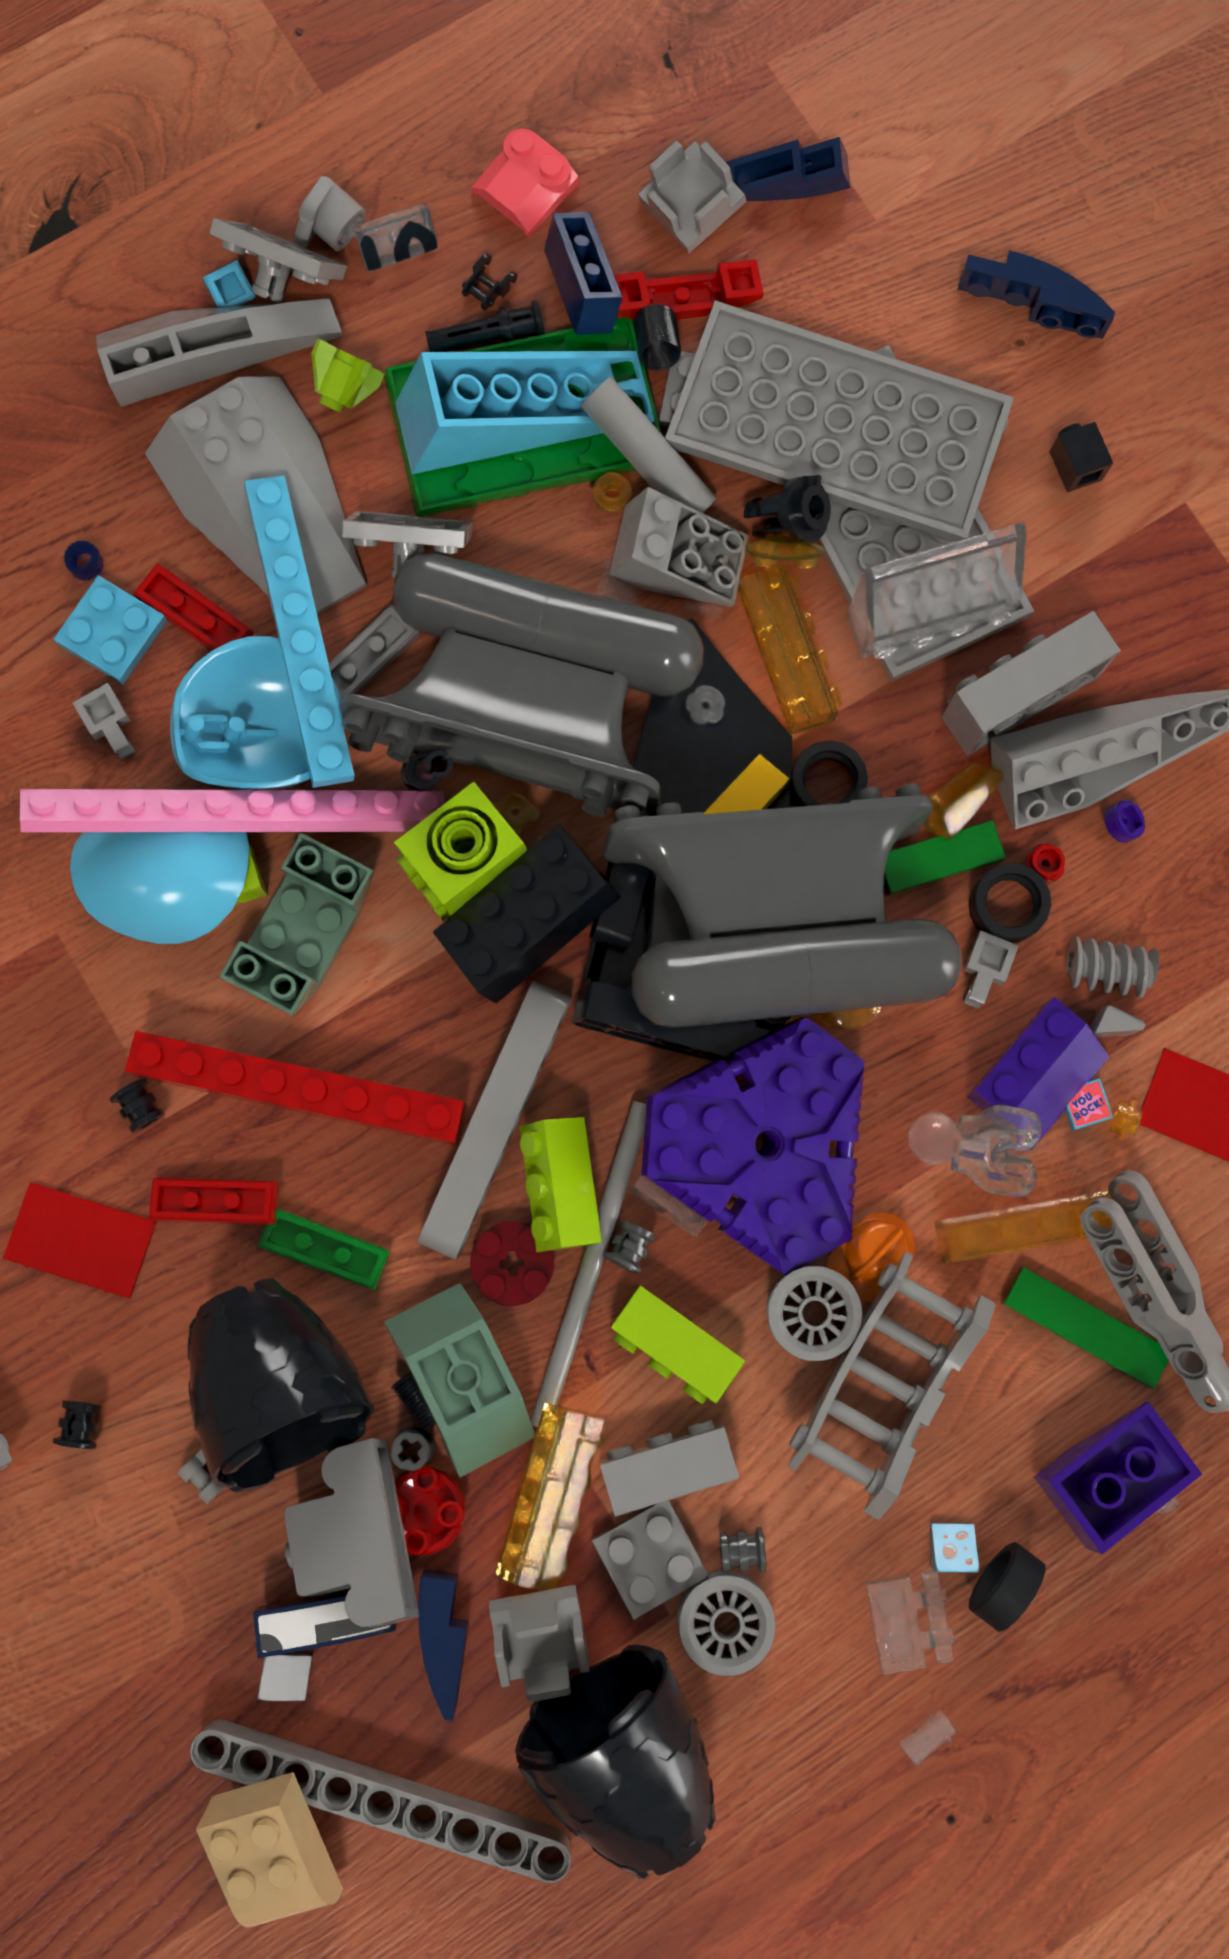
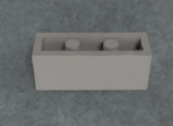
[600,1419,739,1517]

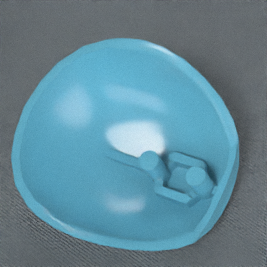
[170,636,343,790]
[70,832,249,944]

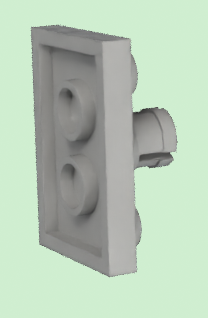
[209,218,347,303]
[342,511,473,578]

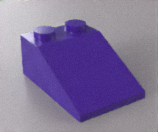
[1034,1402,1202,1554]

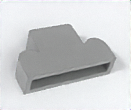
[284,1438,420,1627]

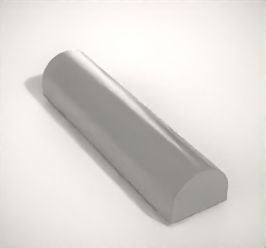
[580,376,717,513]

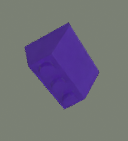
[966,997,1109,1150]

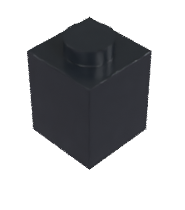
[1049,422,1113,493]

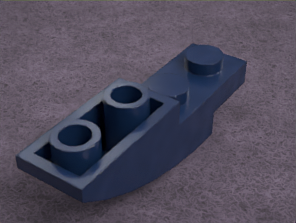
[958,250,1115,339]

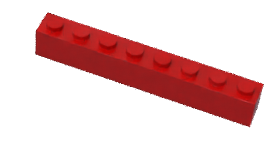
[125,1031,467,1146]

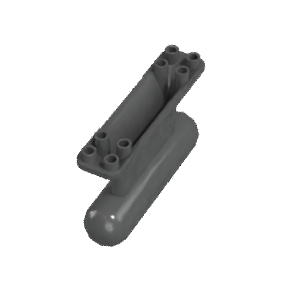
[340,553,705,817]
[603,784,961,1028]

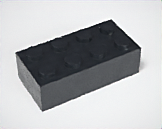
[433,824,621,1004]

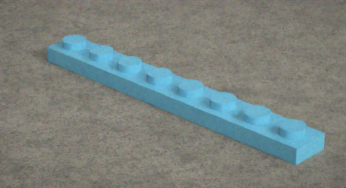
[244,476,355,788]

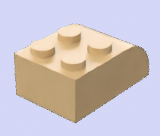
[196,1772,343,1928]

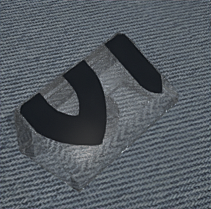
[354,203,438,272]

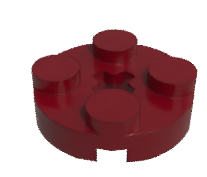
[470,1221,555,1306]

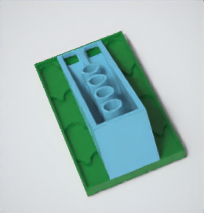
[384,318,661,516]

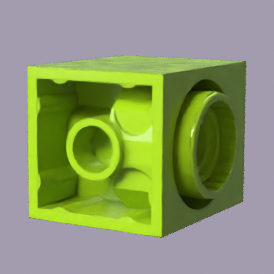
[394,782,527,921]

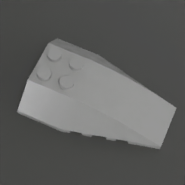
[145,377,367,615]

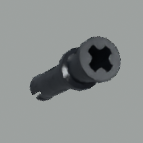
[425,300,545,352]
[400,750,453,791]

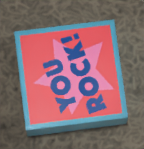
[1065,1078,1114,1131]

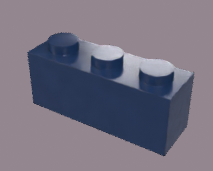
[544,212,622,335]

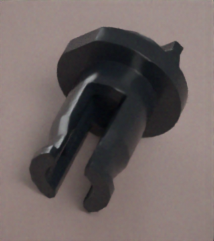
[744,475,831,543]

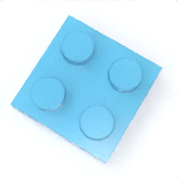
[53,575,168,685]

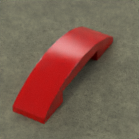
[614,259,764,320]

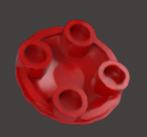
[395,1466,465,1556]

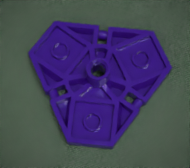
[641,1017,865,1275]

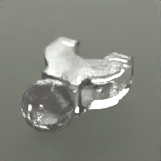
[908,1105,1042,1197]

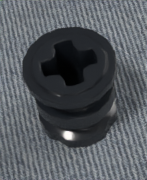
[109,1078,165,1133]
[52,1400,102,1449]

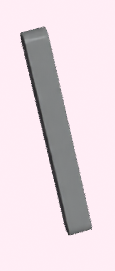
[190,1720,571,1883]

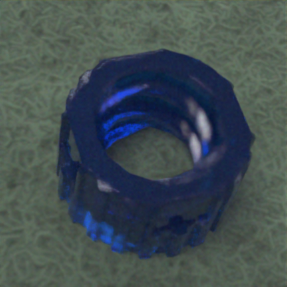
[64,540,104,581]

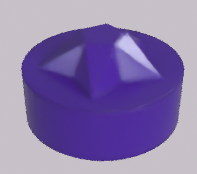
[1104,800,1145,843]

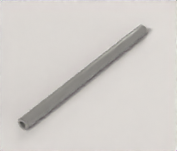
[531,1101,647,1431]

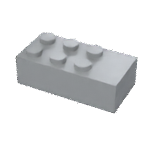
[941,611,1121,756]

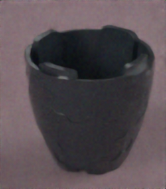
[188,1279,374,1493]
[515,1644,716,1879]

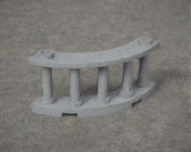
[788,1251,996,1520]

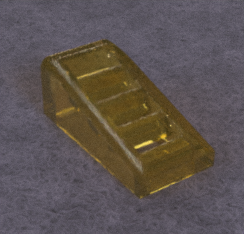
[924,763,1004,839]

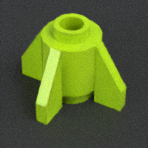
[311,338,385,413]

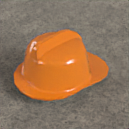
[826,1212,915,1304]

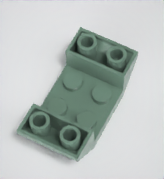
[219,833,374,1016]
[384,1283,536,1478]

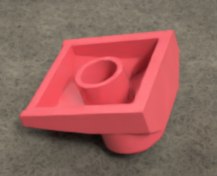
[471,128,579,237]

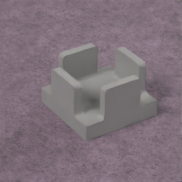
[638,141,746,254]
[489,1585,590,1702]

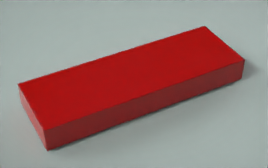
[133,563,254,651]
[148,1178,279,1225]

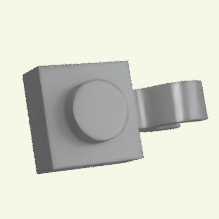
[72,683,136,760]
[963,930,1019,1009]

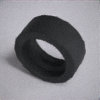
[790,741,868,807]
[969,863,1052,943]
[969,1542,1045,1632]

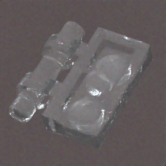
[865,1570,955,1675]

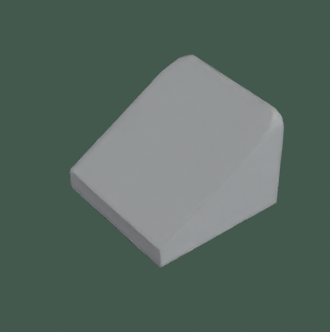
[1089,1005,1146,1038]
[258,1652,313,1701]

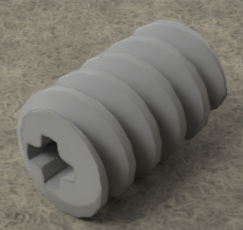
[1066,936,1160,999]

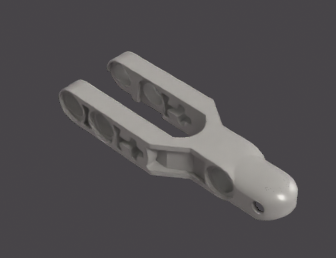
[1080,1170,1229,1413]

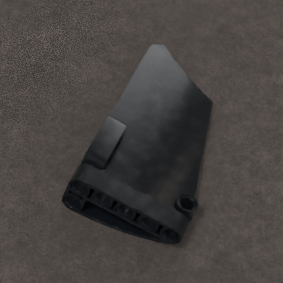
[572,618,793,1062]

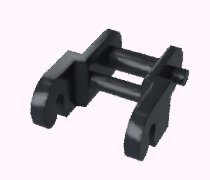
[462,253,518,310]

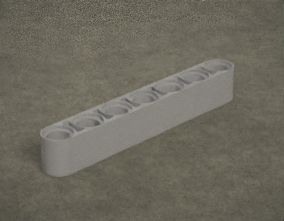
[418,980,572,1260]

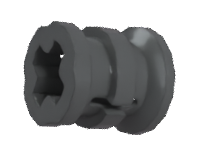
[603,1220,656,1275]
[391,1426,435,1471]
[719,1527,766,1572]

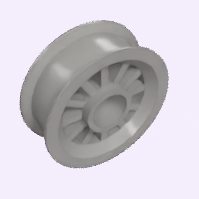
[767,1266,862,1361]
[677,1570,775,1676]

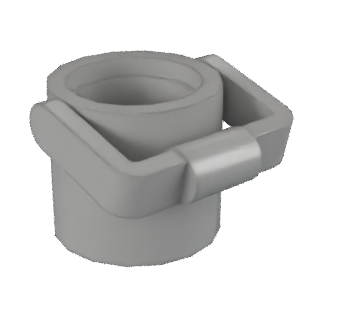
[293,176,367,251]

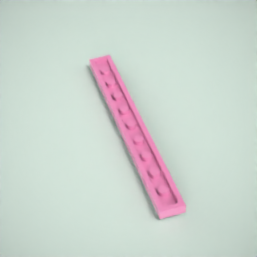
[20,789,445,832]

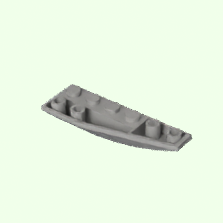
[96,299,343,407]
[990,689,1229,830]

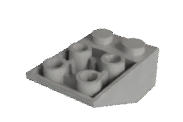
[609,487,749,607]

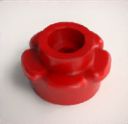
[1025,844,1065,883]

